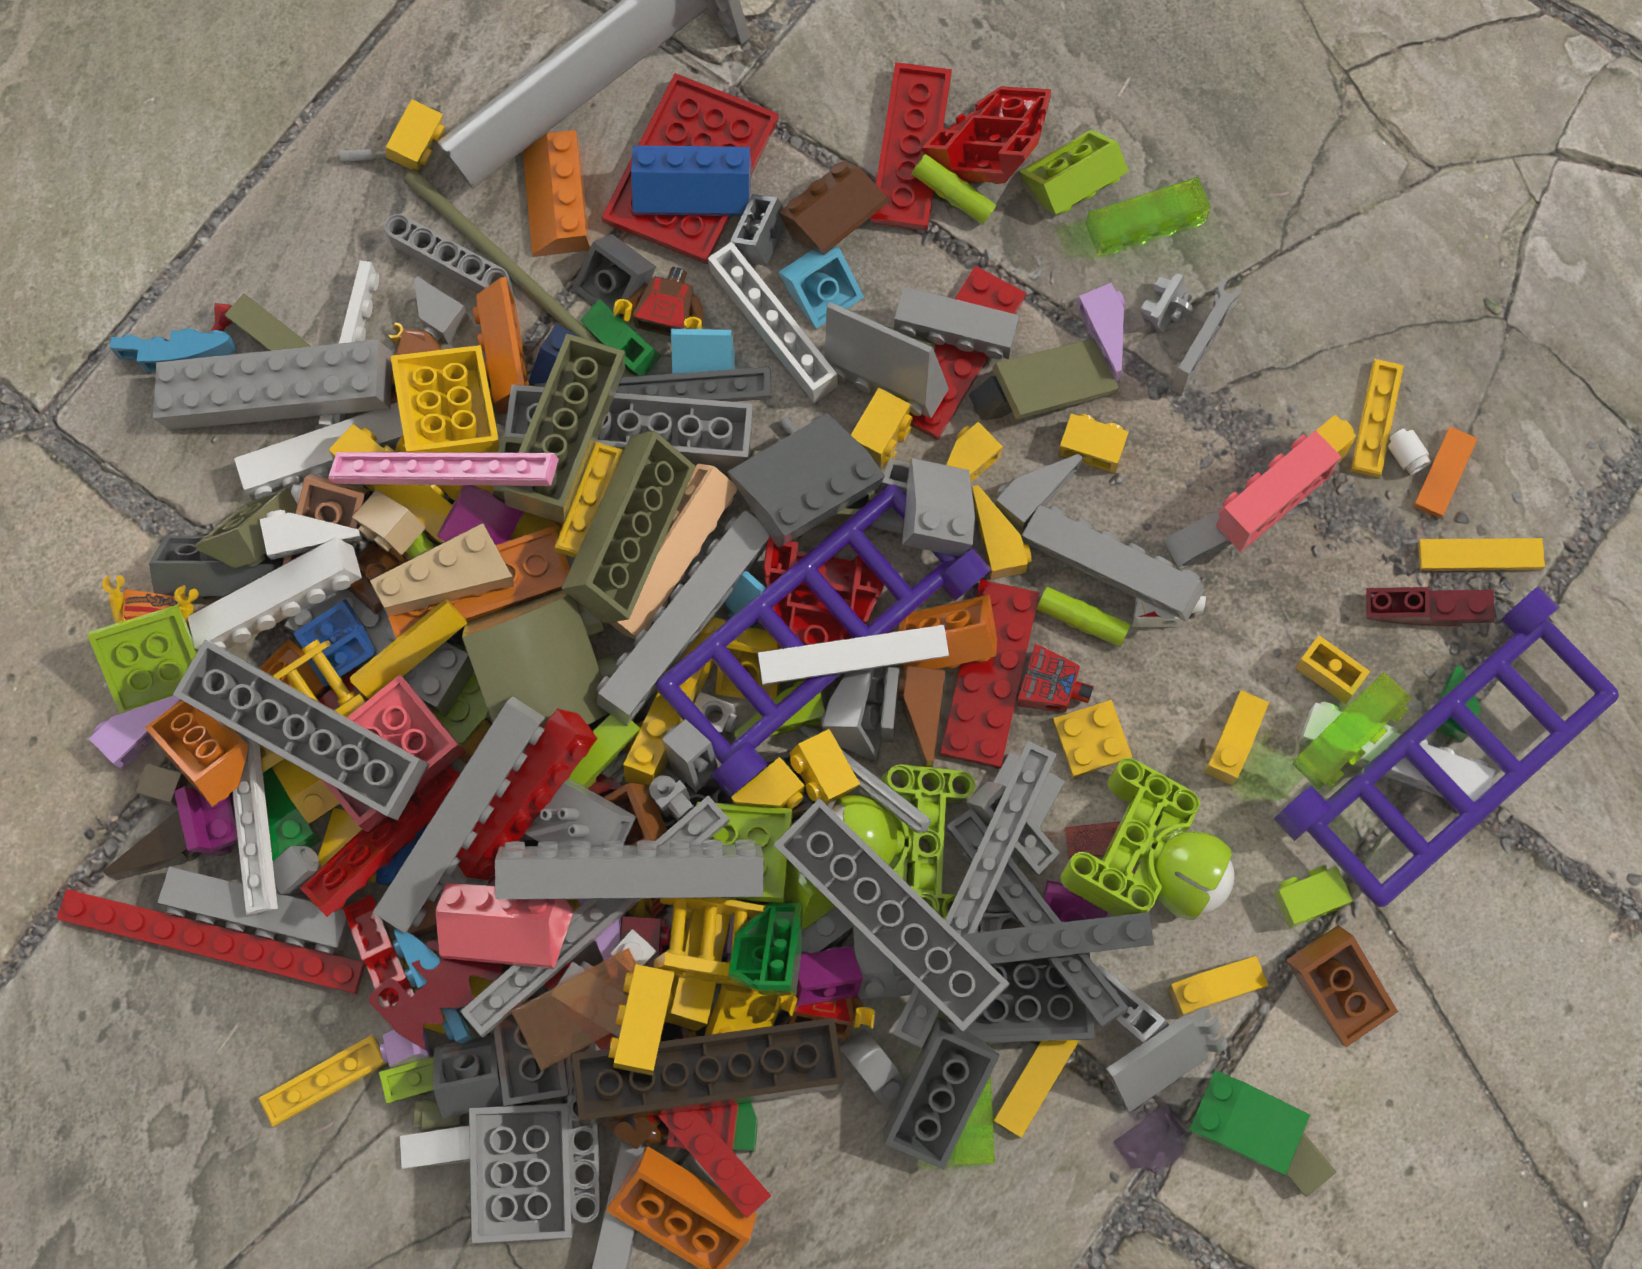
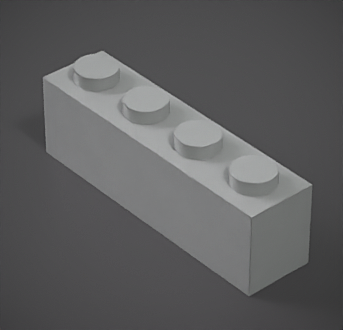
[894,287,1019,359]

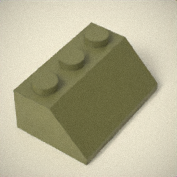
[195,487,298,568]

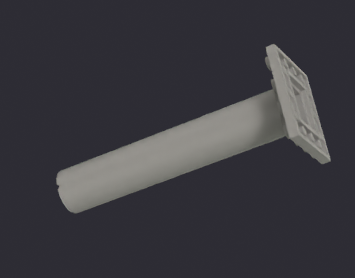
[437,0,751,189]

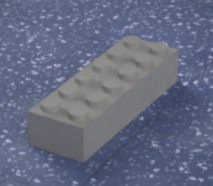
[284,589,474,717]

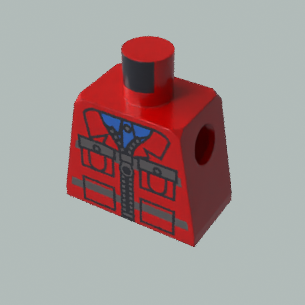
[1017,644,1094,713]

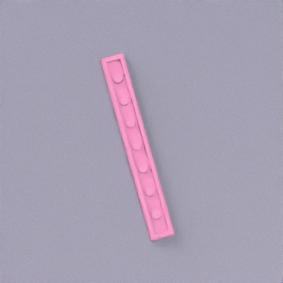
[328,452,559,486]

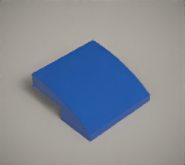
[293,599,376,687]

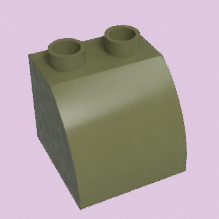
[462,590,617,752]

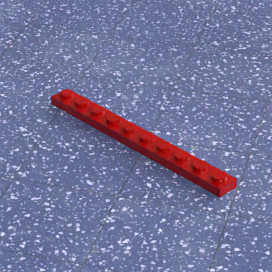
[56,889,366,995]
[544,963,771,1218]

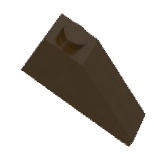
[103,810,202,881]

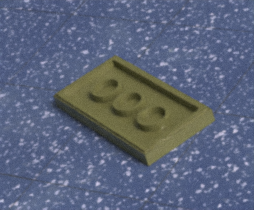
[992,338,1119,420]

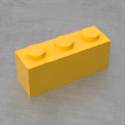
[608,964,675,1075]

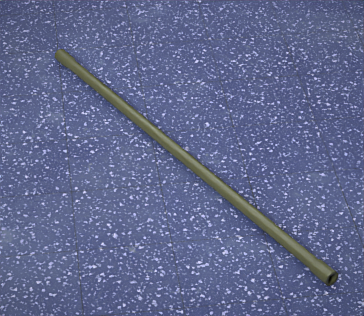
[404,169,804,542]

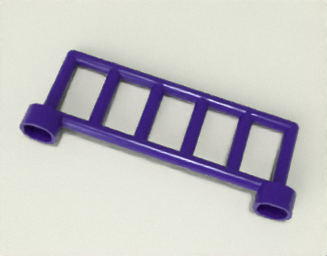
[656,484,992,798]
[1274,586,1619,907]

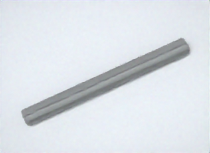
[797,725,931,833]

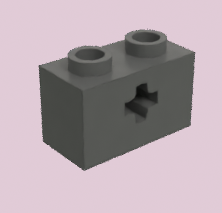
[730,194,785,266]

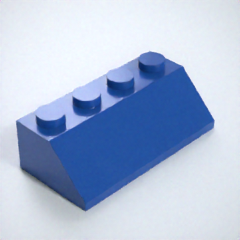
[631,146,752,216]

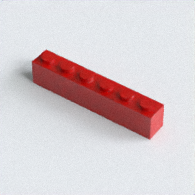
[456,708,598,880]

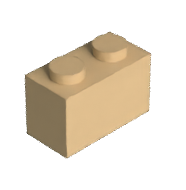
[352,490,426,555]

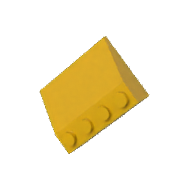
[390,345,499,453]

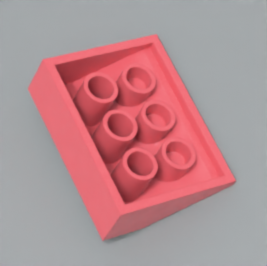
[321,674,465,832]

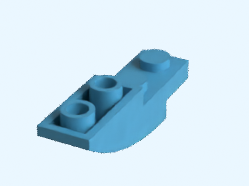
[109,328,237,372]
[392,929,473,1045]

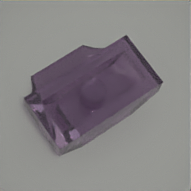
[1112,1104,1184,1173]

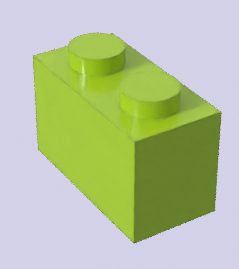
[1274,865,1353,929]

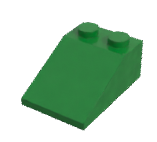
[263,767,322,862]
[1189,1070,1311,1176]

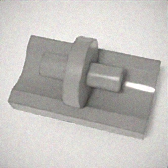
[1140,273,1194,334]
[649,775,694,821]

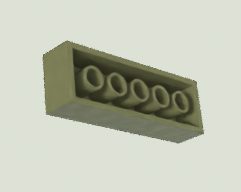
[503,334,625,524]
[561,430,696,623]

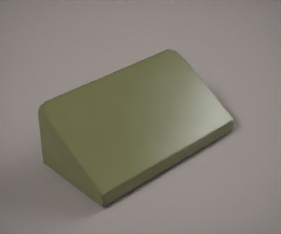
[1287,1133,1336,1197]

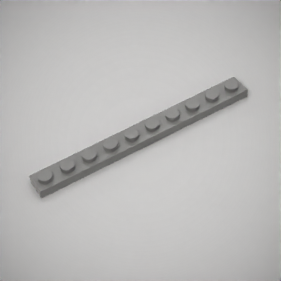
[893,741,1057,1048]
[460,796,730,1037]

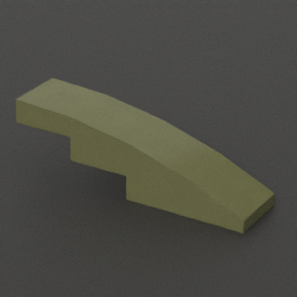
[225,293,311,351]

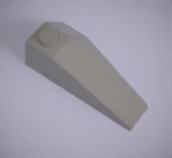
[821,666,890,760]

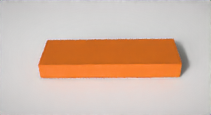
[1413,426,1478,519]

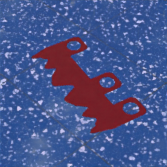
[369,886,504,1048]

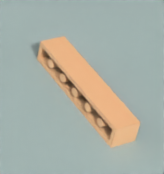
[609,464,737,639]

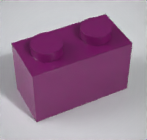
[795,947,863,1006]

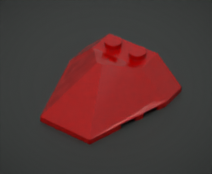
[922,86,1052,184]
[763,537,884,650]

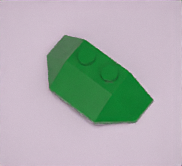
[728,902,802,996]

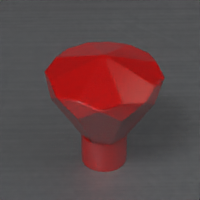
[211,303,232,332]

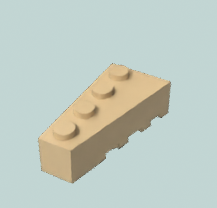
[370,523,514,617]

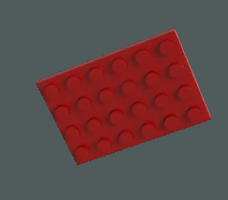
[601,73,779,264]

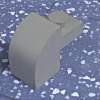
[872,458,910,534]
[839,1029,906,1109]

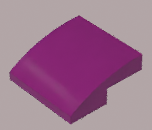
[437,485,524,545]

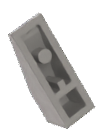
[995,454,1083,532]
[966,781,1060,875]
[1097,965,1169,1046]

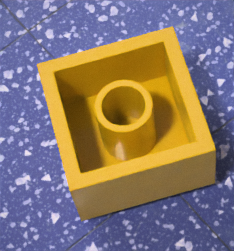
[851,388,913,471]

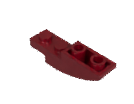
[1366,587,1494,626]

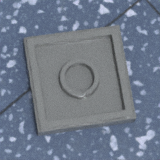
[881,667,900,743]

